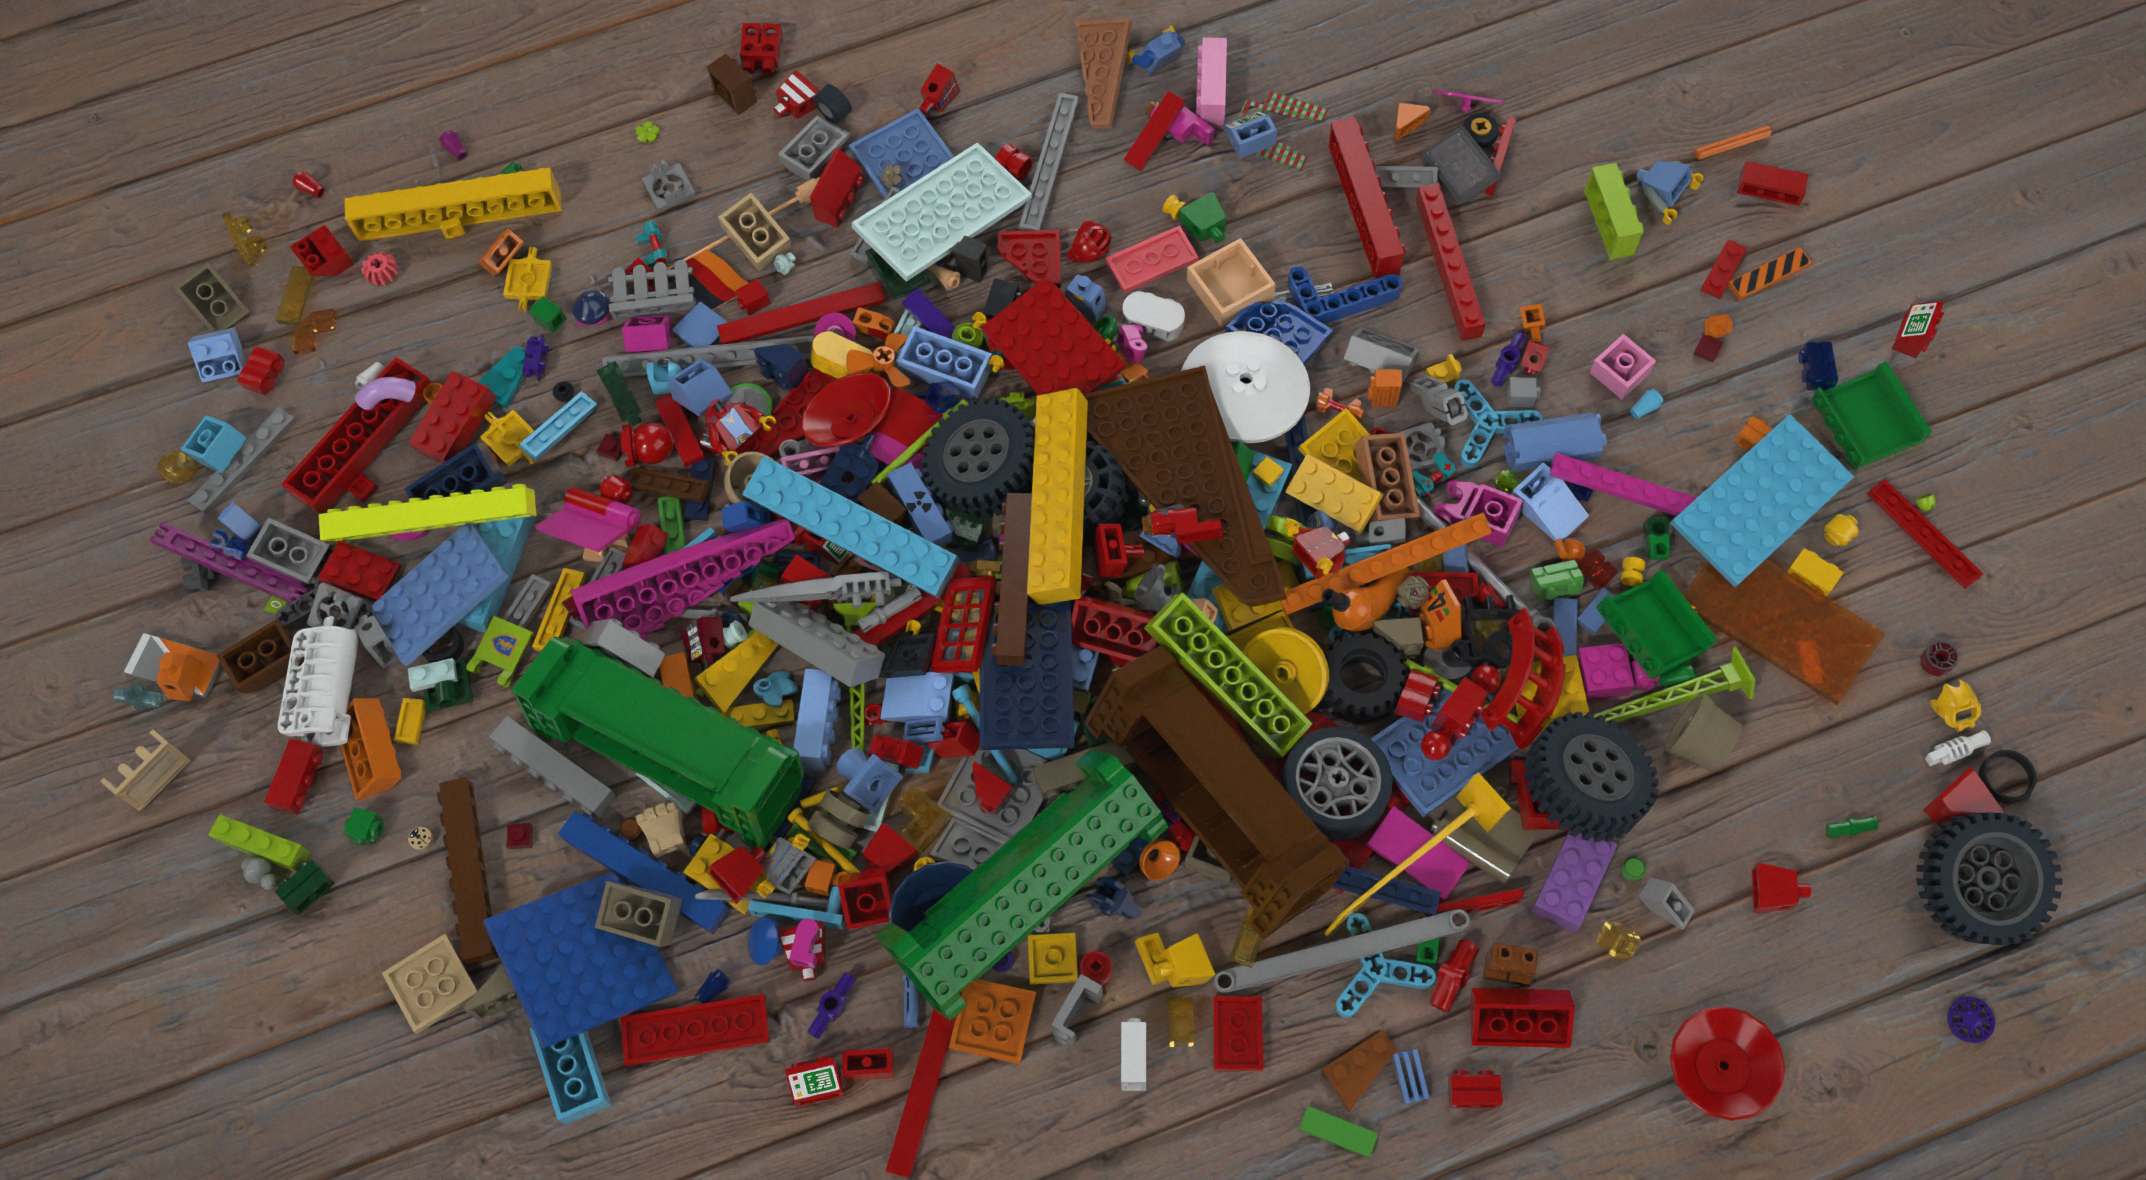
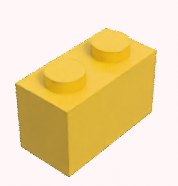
[1784,548,1844,601]

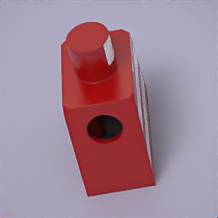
[773,70,820,119]
[778,921,826,982]

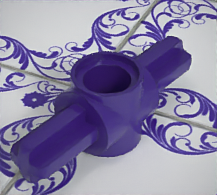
[1491,332,1527,387]
[808,972,856,1039]

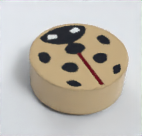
[408,827,434,851]

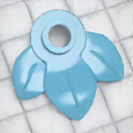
[753,671,798,707]

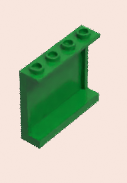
[1811,361,1932,470]
[1596,570,1719,680]

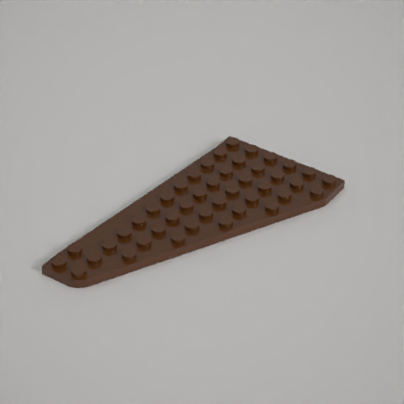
[1083,366,1287,607]

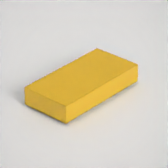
[393,698,426,745]

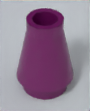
[439,130,468,161]

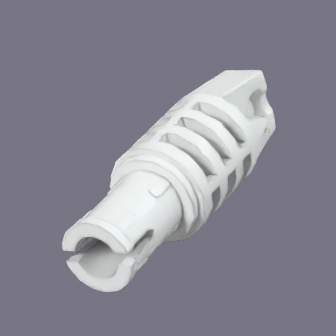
[1925,730,1991,766]

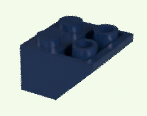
[754,344,809,391]

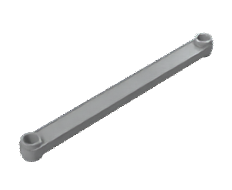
[1214,909,1470,993]

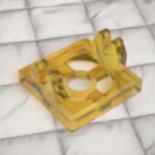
[222,211,267,267]

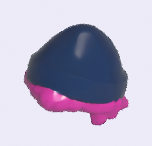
[572,290,611,326]

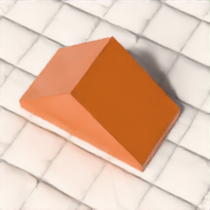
[1394,103,1430,141]

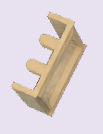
[100,729,191,812]

